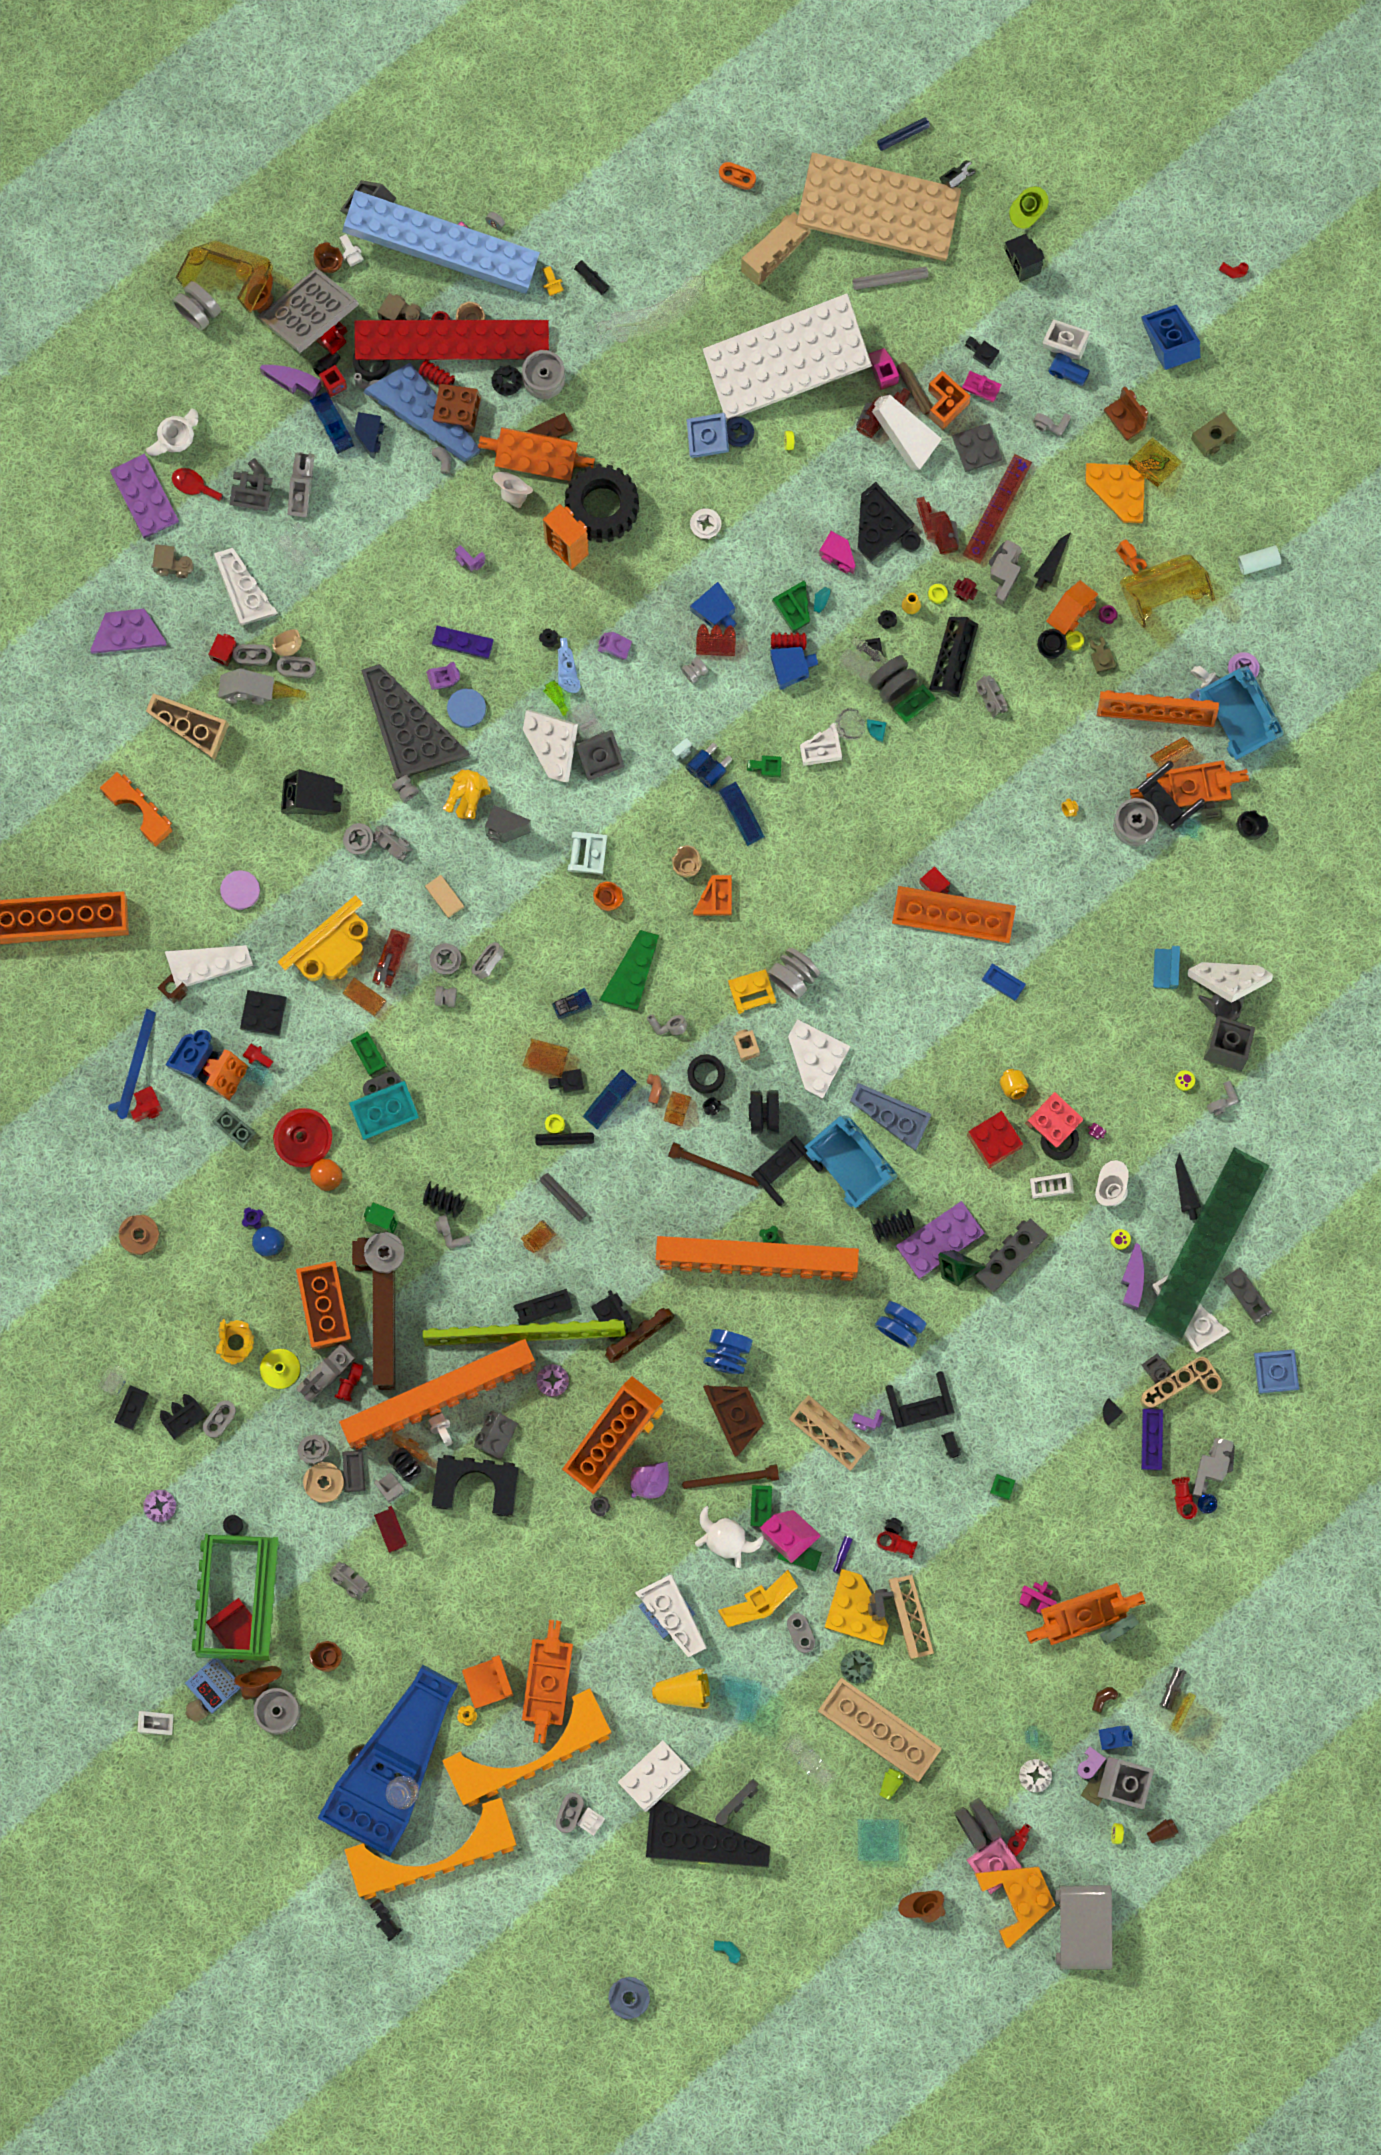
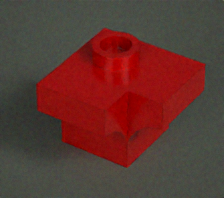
[315,321,348,355]
[130,1086,163,1123]

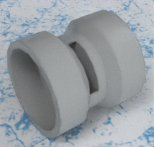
[681,656,708,684]
[392,775,419,802]
[435,986,457,1008]

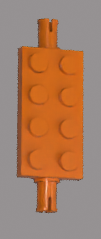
[478,427,595,481]
[1130,760,1249,813]
[1026,1583,1146,1645]
[522,1620,573,1744]

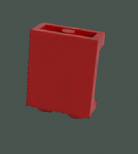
[206,1598,252,1663]

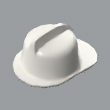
[493,472,533,508]
[1095,1160,1129,1206]

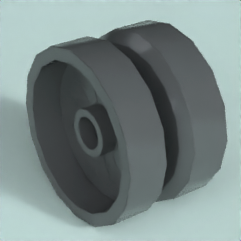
[869,655,919,704]
[954,1798,1002,1851]

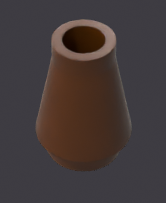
[1147,1818,1179,1844]

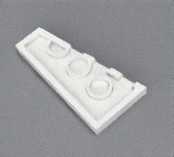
[214,548,277,626]
[165,945,253,988]
[1151,1275,1230,1354]
[635,1574,707,1657]

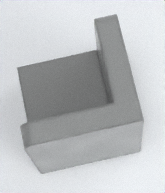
[374,1473,405,1503]

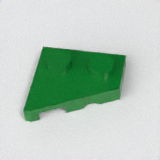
[772,580,810,632]

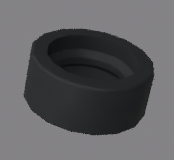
[353,353,390,381]
[687,1054,725,1094]
[1040,1129,1079,1160]

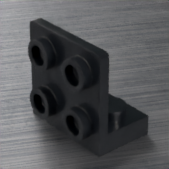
[591,1290,633,1342]

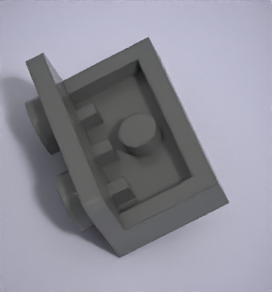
[474,1411,518,1460]

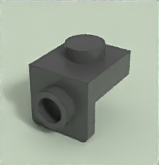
[1141,1353,1172,1384]
[868,1589,894,1621]

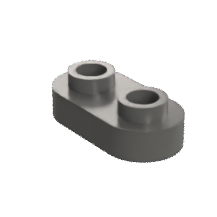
[363,1072,401,1096]

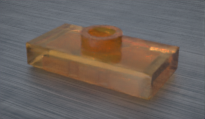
[1150,737,1194,768]
[343,977,387,1017]
[391,1432,429,1463]

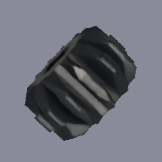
[388,1447,421,1482]

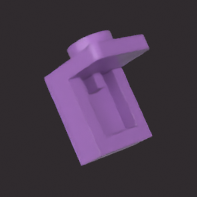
[455,545,486,572]
[598,632,632,660]
[426,662,460,690]
[851,1409,884,1431]

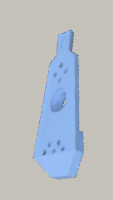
[558,638,581,693]

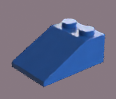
[1141,304,1201,370]

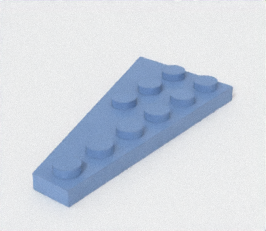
[364,363,481,462]

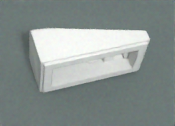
[1030,1173,1074,1199]

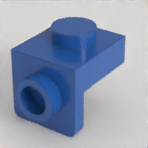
[1099,1726,1133,1750]

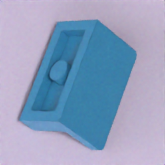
[1153,946,1180,989]

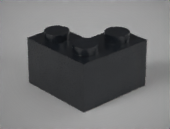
[1004,234,1045,282]

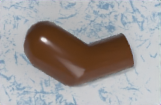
[1092,1687,1118,1713]

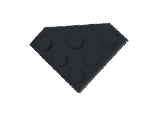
[857,482,914,563]

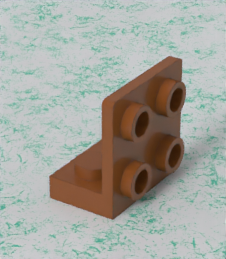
[433,384,481,433]
[1104,386,1148,441]

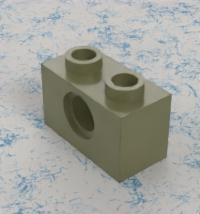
[1191,412,1238,457]

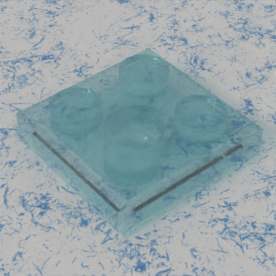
[858,1819,899,1861]

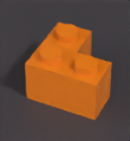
[928,370,971,430]
[1046,580,1098,635]

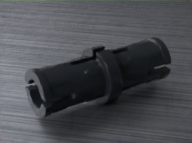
[574,260,610,296]

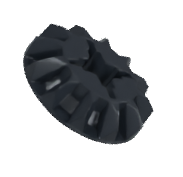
[491,365,522,396]

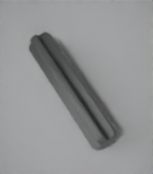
[540,1173,587,1222]

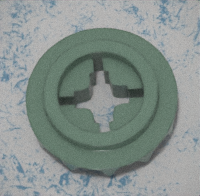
[841,1650,873,1683]

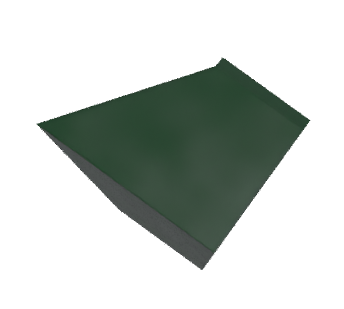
[938,1250,987,1287]

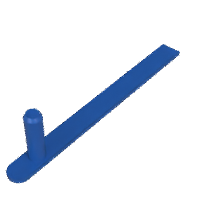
[108,1009,156,1119]

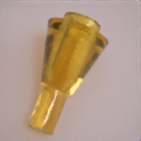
[272,680,306,699]

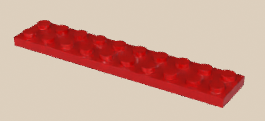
[354,320,549,360]

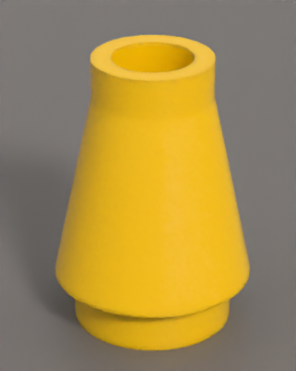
[902,593,921,614]

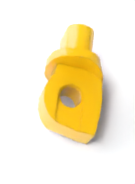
[542,266,564,296]

